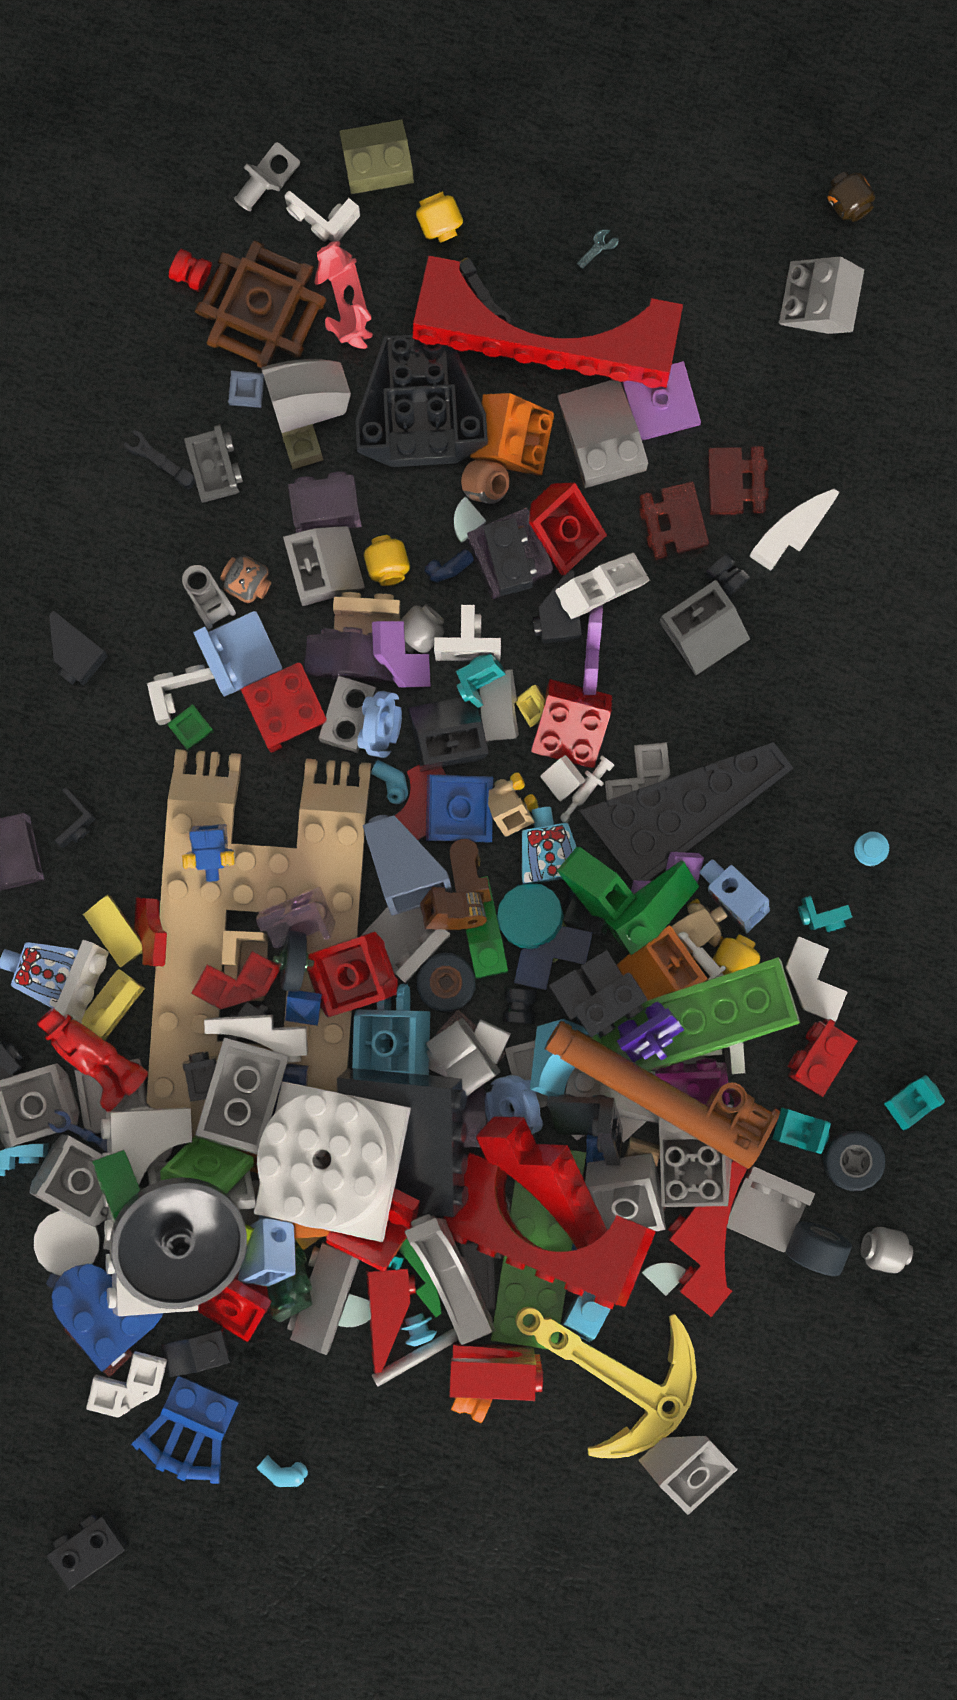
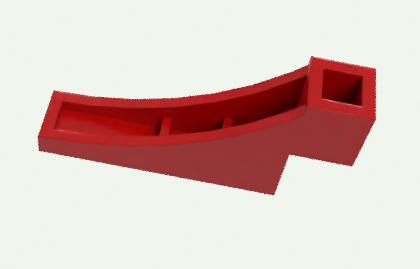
[476,1116,607,1249]
[668,1160,747,1317]

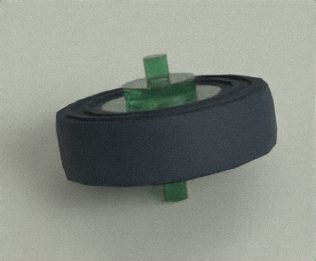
[273,931,314,992]

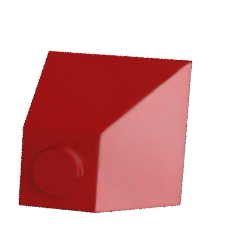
[529,483,607,575]

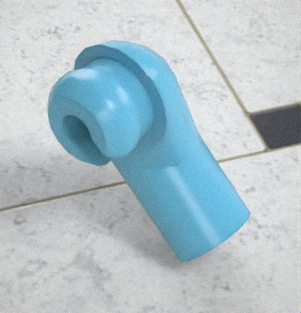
[371,760,409,805]
[256,1455,308,1487]

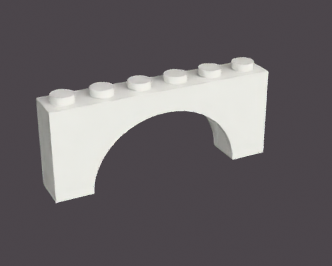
[101,1107,198,1316]

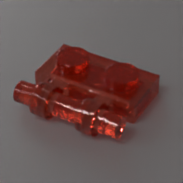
[708,446,769,515]
[639,482,709,559]

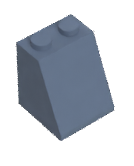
[362,815,453,916]

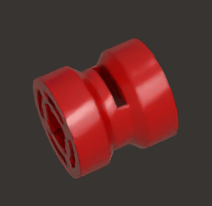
[169,249,212,292]

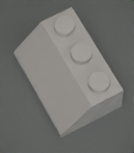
[287,1242,359,1355]

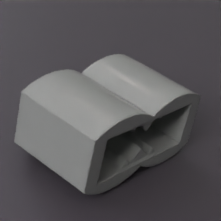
[426,1018,500,1096]

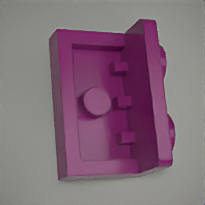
[655,1058,730,1105]

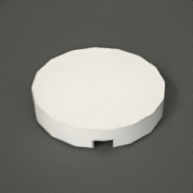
[34,1210,101,1276]

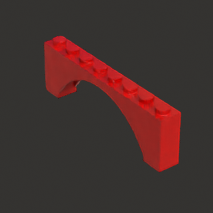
[413,256,683,388]

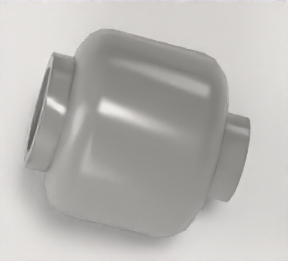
[400,604,444,653]
[861,1227,913,1273]

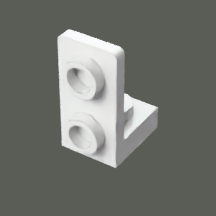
[285,191,360,242]
[147,665,215,725]

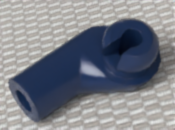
[424,549,474,583]

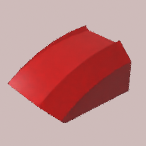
[306,931,398,1018]

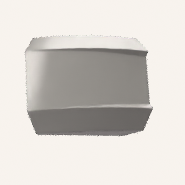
[261,359,351,433]
[0,1063,80,1149]
[29,1134,109,1227]

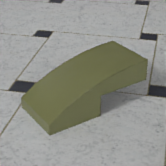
[282,424,323,469]

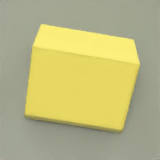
[515,685,545,728]

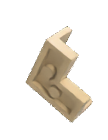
[221,930,269,1001]

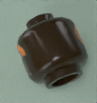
[827,171,875,222]

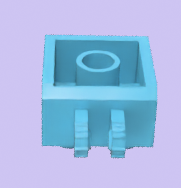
[352,984,430,1075]

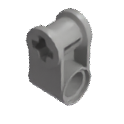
[182,565,236,630]

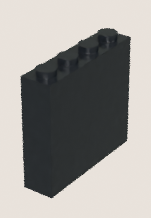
[337,1068,469,1217]

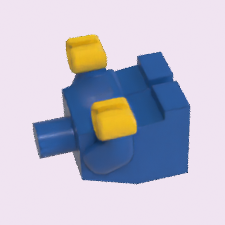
[182,824,235,882]

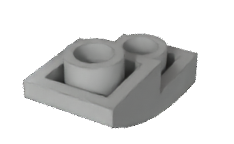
[480,669,519,741]

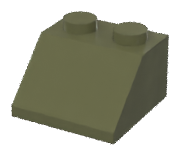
[339,120,414,194]

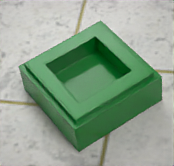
[167,704,213,751]

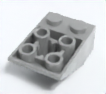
[659,1105,733,1207]

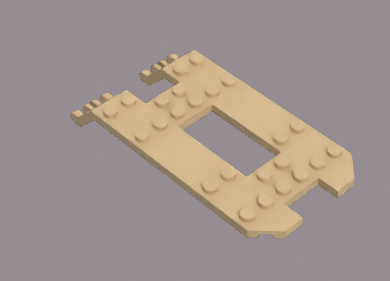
[146,749,371,1138]

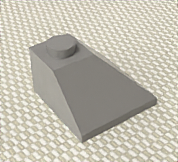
[639,1436,737,1514]

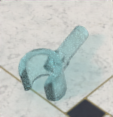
[577,230,618,269]

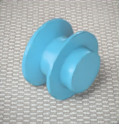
[854,832,889,866]
[400,1312,437,1346]

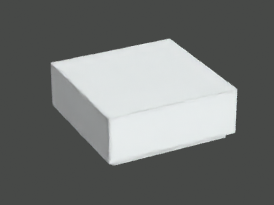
[540,755,586,801]

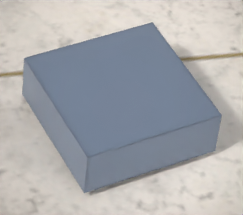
[228,371,264,408]

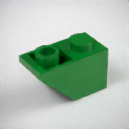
[557,847,635,921]

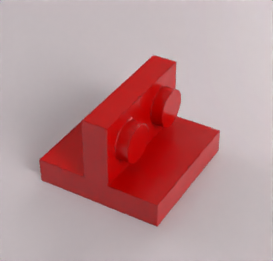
[198,1271,279,1342]

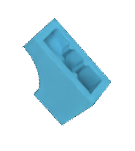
[530,1019,588,1097]

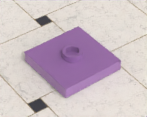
[622,361,701,441]

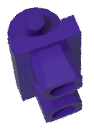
[617,1002,684,1063]

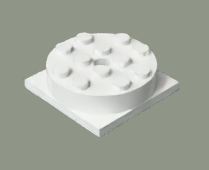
[254,1081,411,1242]

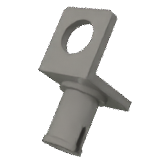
[234,142,300,211]

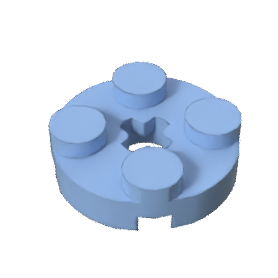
[357,691,402,758]
[485,1075,543,1135]

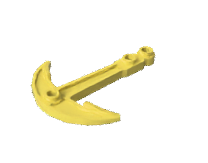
[515,1307,697,1458]

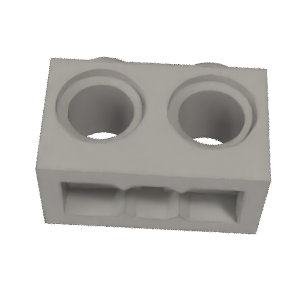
[319,676,377,753]

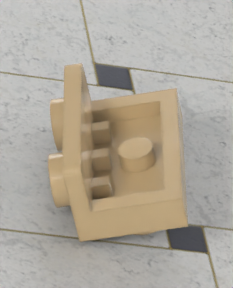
[333,592,401,637]

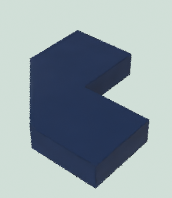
[514,926,592,990]

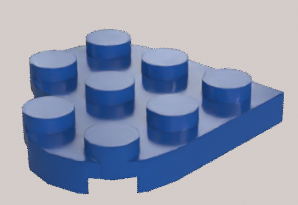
[51,1264,163,1371]

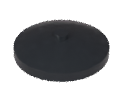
[110,1177,247,1309]

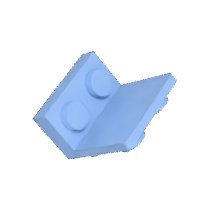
[193,611,282,697]

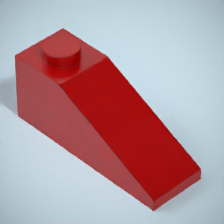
[366,1267,416,1373]

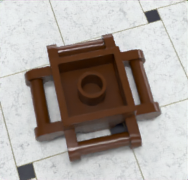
[195,240,327,368]

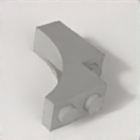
[405,1214,496,1345]

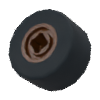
[417,953,475,1012]

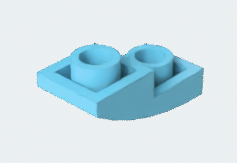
[0,1143,49,1176]

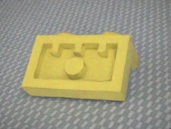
[81,969,145,1040]

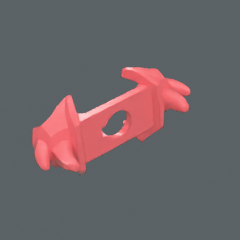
[314,241,373,349]

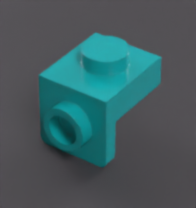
[456,653,506,708]
[798,896,852,932]
[884,1075,945,1131]
[772,1108,831,1154]

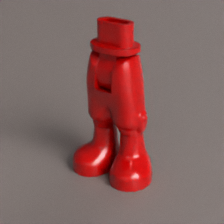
[37,1007,148,1112]

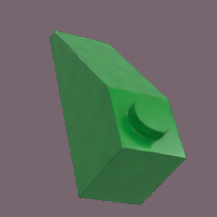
[602,860,699,955]
[466,876,508,979]

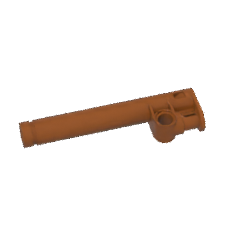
[544,1020,780,1169]

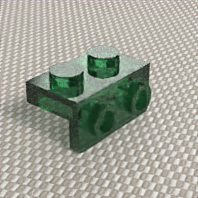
[267,1245,313,1322]

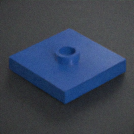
[426,775,493,843]

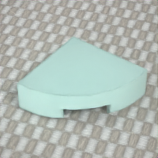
[454,496,486,543]
[642,1262,686,1296]
[338,1293,371,1327]

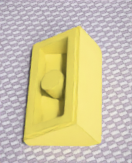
[83,895,142,968]

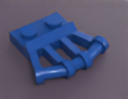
[131,1375,239,1484]

